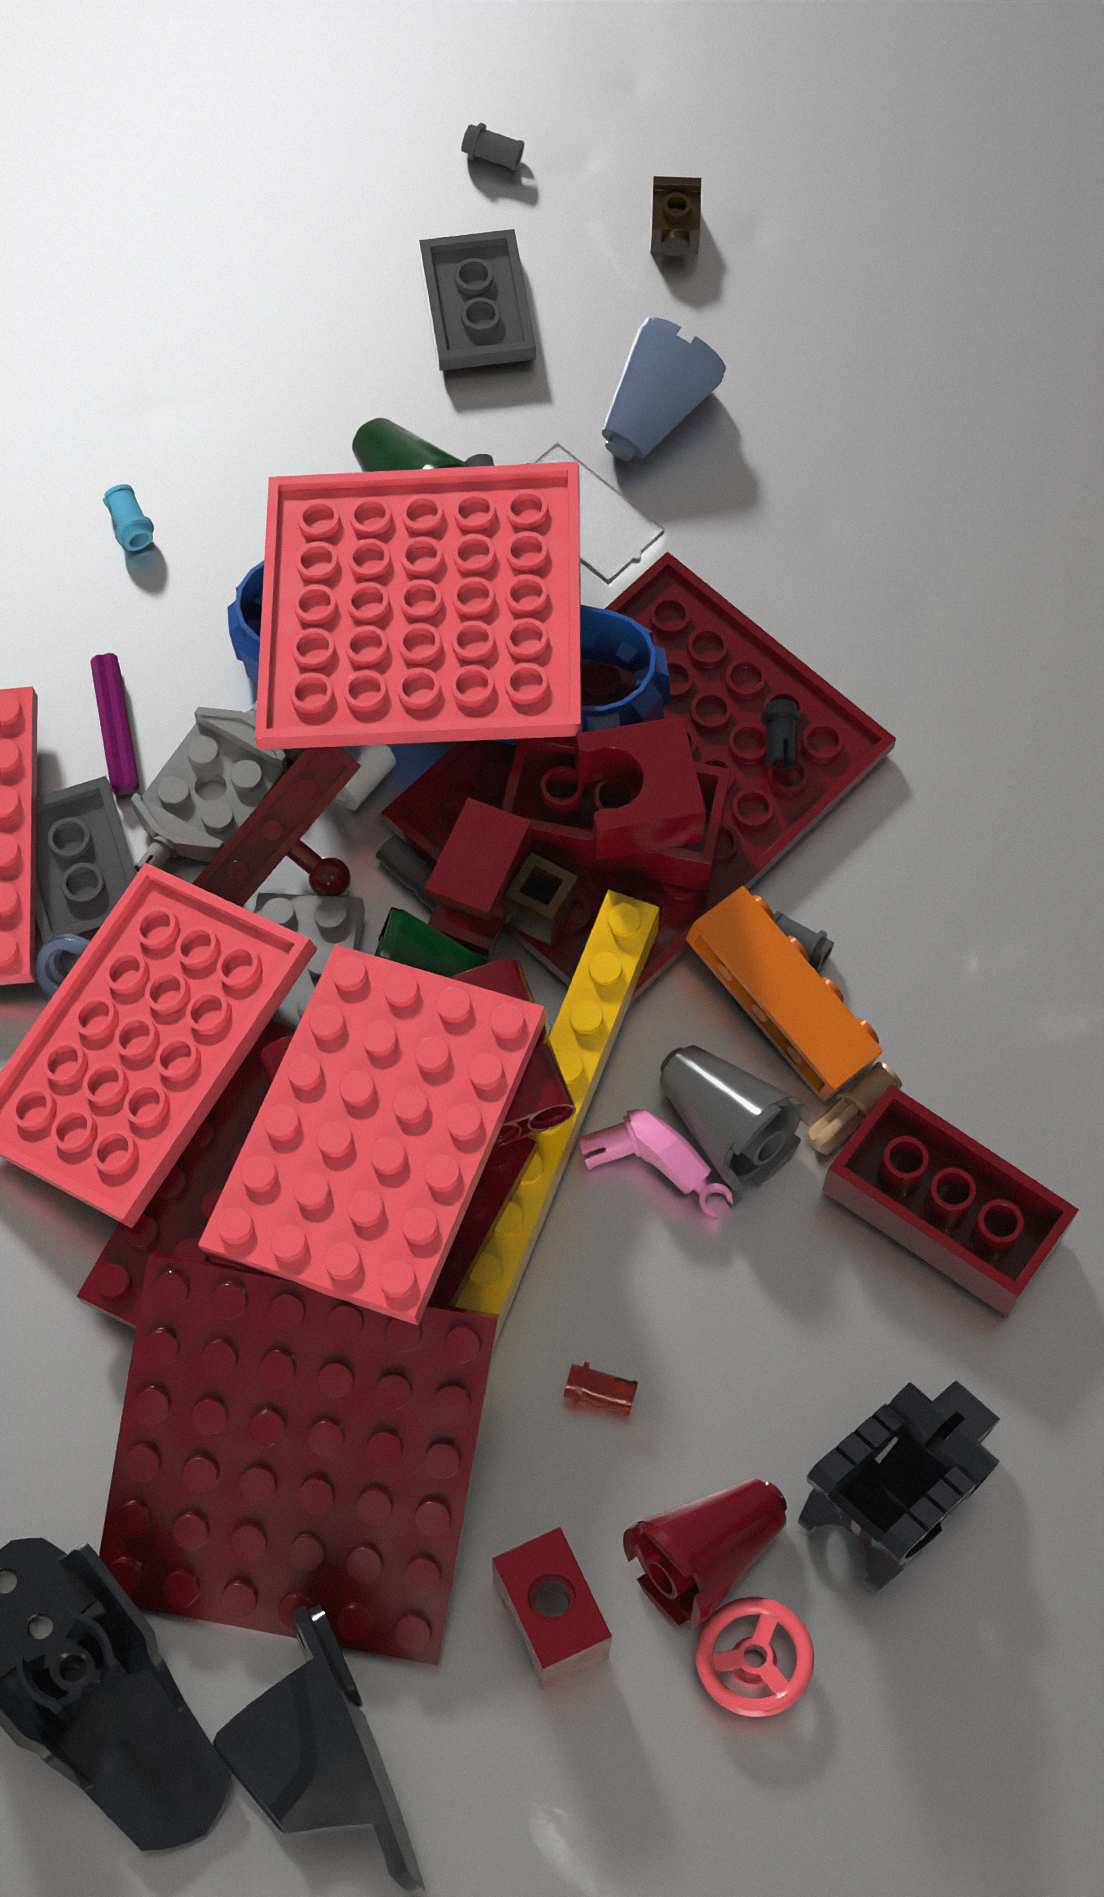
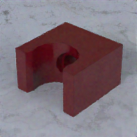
[574,716,706,861]
[424,797,531,957]
[492,1527,612,1690]

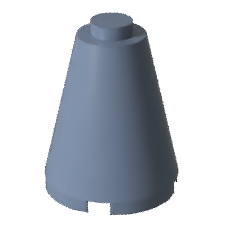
[602,317,726,461]

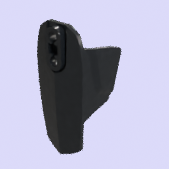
[0,1538,232,1852]

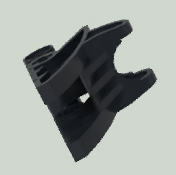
[798,1380,1001,1593]

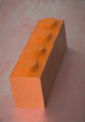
[685,885,883,1104]

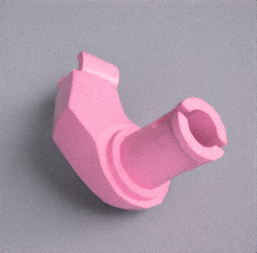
[577,1109,733,1220]

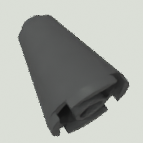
[660,1045,810,1192]

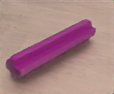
[90,652,140,796]

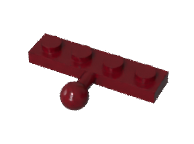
[192,746,361,907]

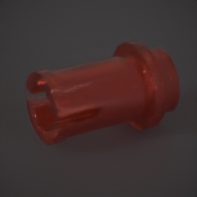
[563,1361,638,1417]

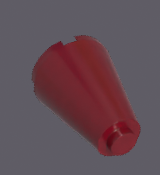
[623,1478,787,1629]

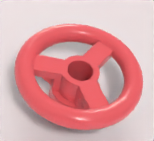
[696,1597,814,1717]

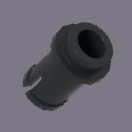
[761,700,803,771]

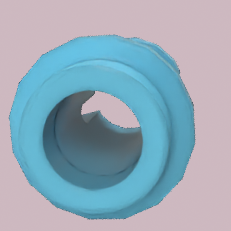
[103,484,154,551]

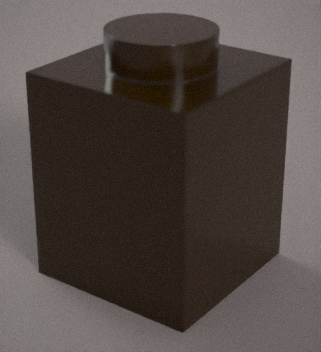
[504,852,579,946]

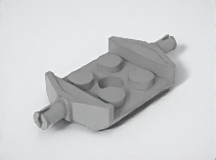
[131,701,288,872]

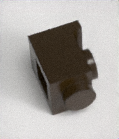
[650,176,702,256]

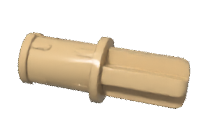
[806,1062,902,1155]

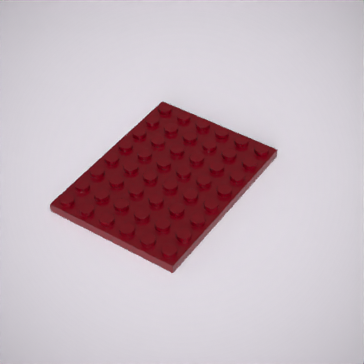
[381,551,896,1005]

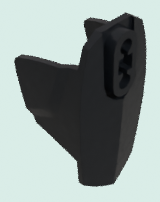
[212,1605,425,1894]

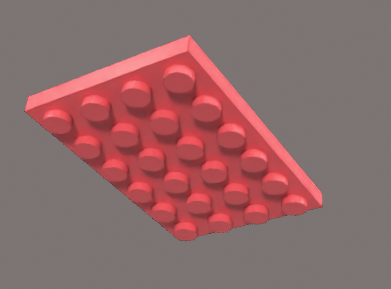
[0,863,317,1228]
[198,944,548,1325]

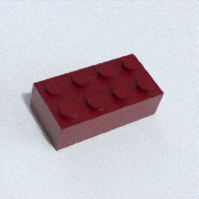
[501,737,731,891]
[822,1084,1079,1317]

